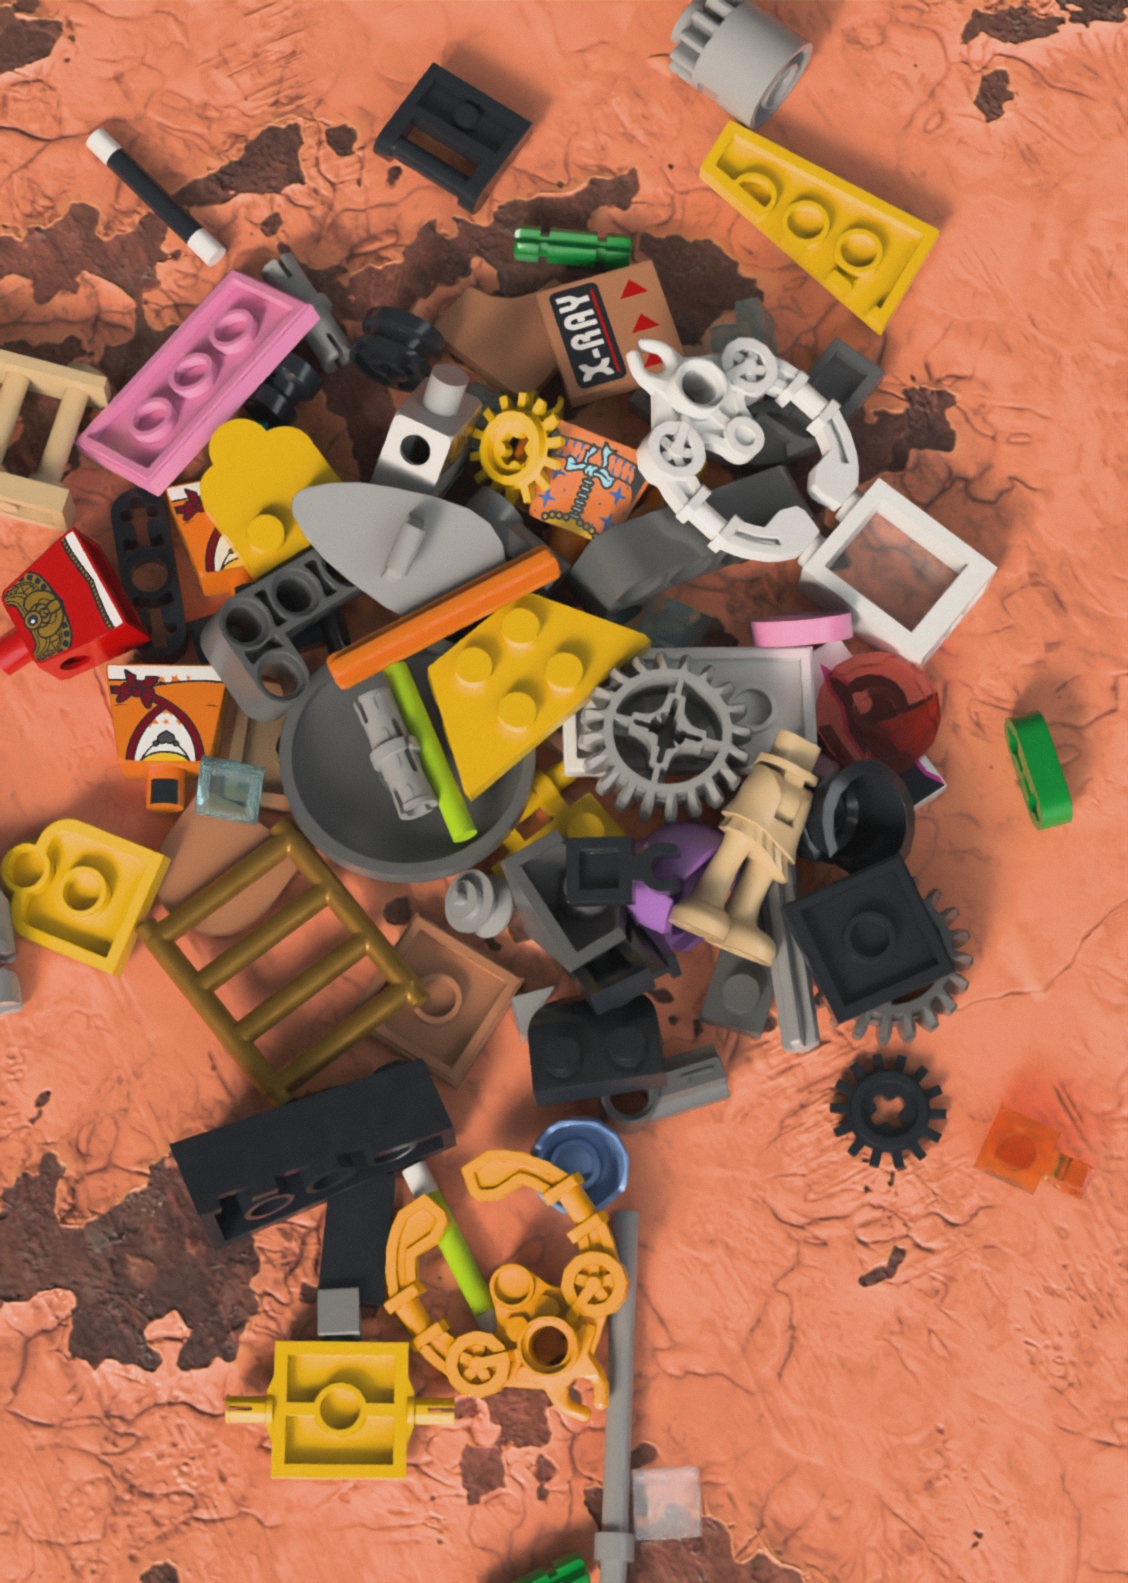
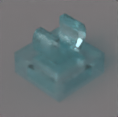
[710,297,778,357]
[635,592,712,648]

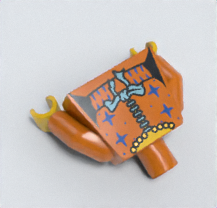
[513,390,707,569]

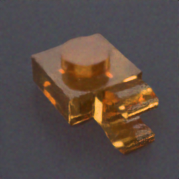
[973,1105,1096,1200]

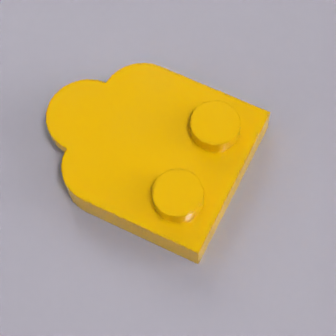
[200,419,342,582]
[0,819,171,978]

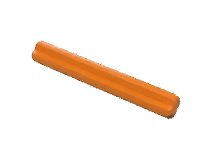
[326,545,561,689]

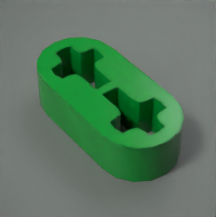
[1004,710,1073,831]

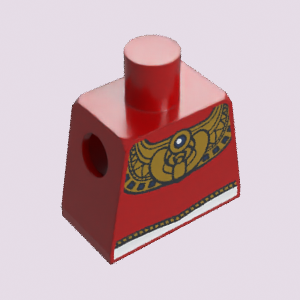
[0,527,152,680]

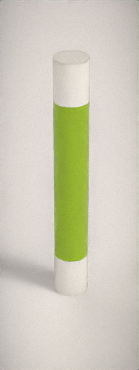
[402,1161,497,1333]

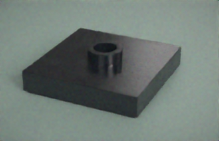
[780,853,956,1027]

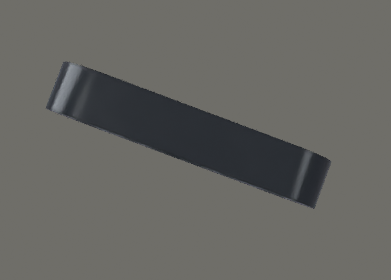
[111,488,189,665]

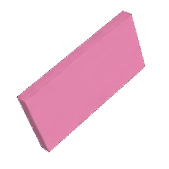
[74,268,320,497]

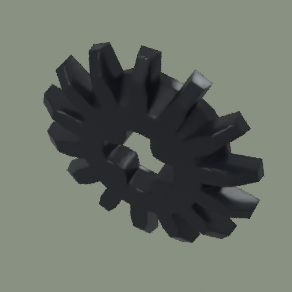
[829,1054,946,1169]

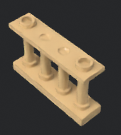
[0,349,113,533]

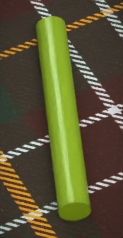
[383,662,477,843]

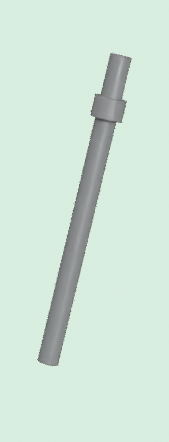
[594,1210,639,1583]

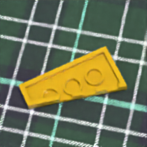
[699,119,940,337]

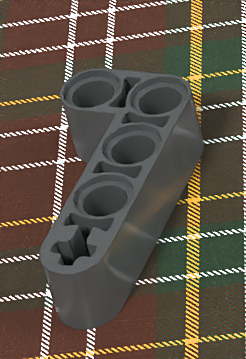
[566,465,817,626]
[200,548,365,722]

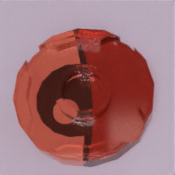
[815,651,941,775]

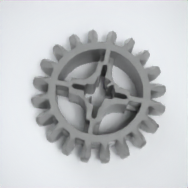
[578,651,753,825]

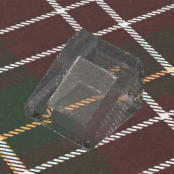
[630,1466,702,1541]

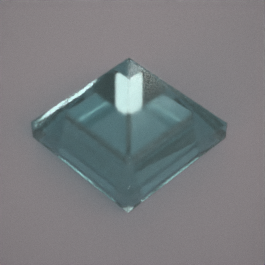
[194,755,266,826]

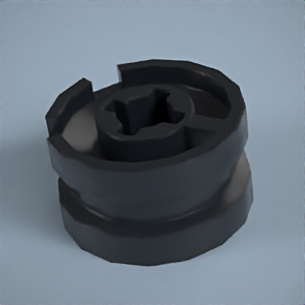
[349,306,446,393]

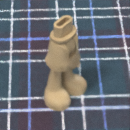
[668,729,821,966]

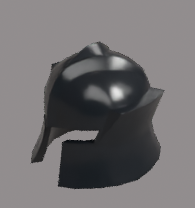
[796,752,915,875]

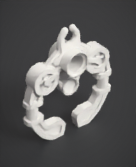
[626,337,859,562]

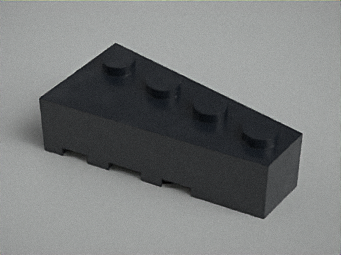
[169,1058,457,1251]

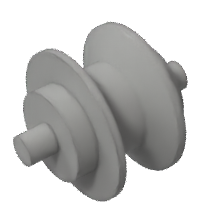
[445,869,514,938]

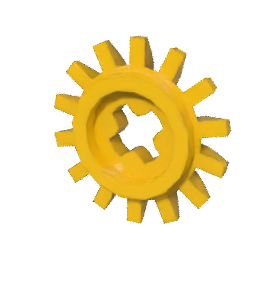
[470,392,565,506]

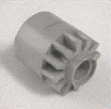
[668,0,813,130]

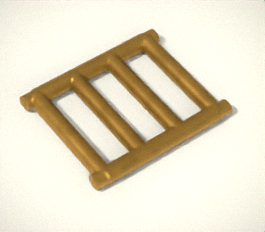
[135,817,430,1109]

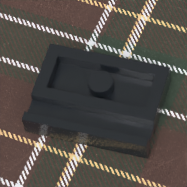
[559,914,682,1016]

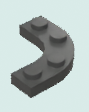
[627,337,885,469]

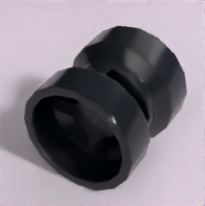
[242,351,323,429]

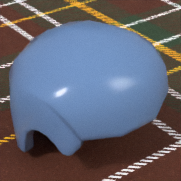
[530,1115,630,1214]

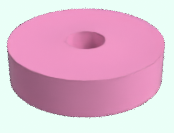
[751,610,853,647]

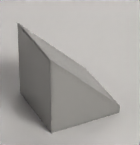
[511,986,555,1044]
[317,1287,364,1342]

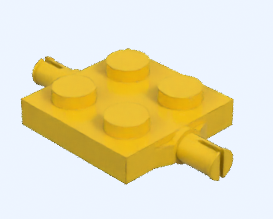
[225,1341,455,1480]

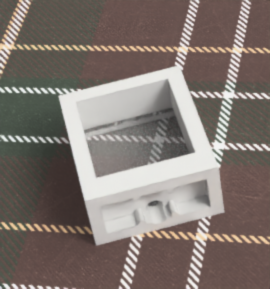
[796,478,998,675]

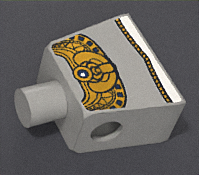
[370,364,483,499]

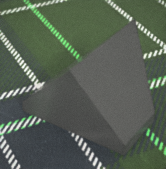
[501,829,628,972]

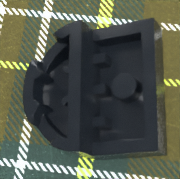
[528,994,667,1107]

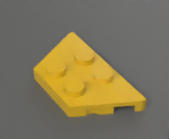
[427,593,651,803]

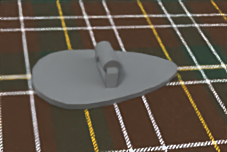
[291,482,506,617]

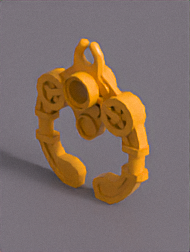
[383,1150,631,1422]

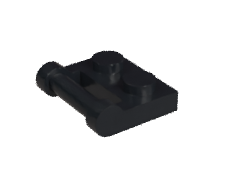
[373,62,533,215]

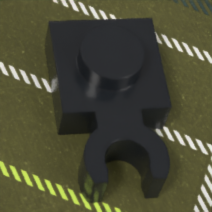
[566,836,681,907]

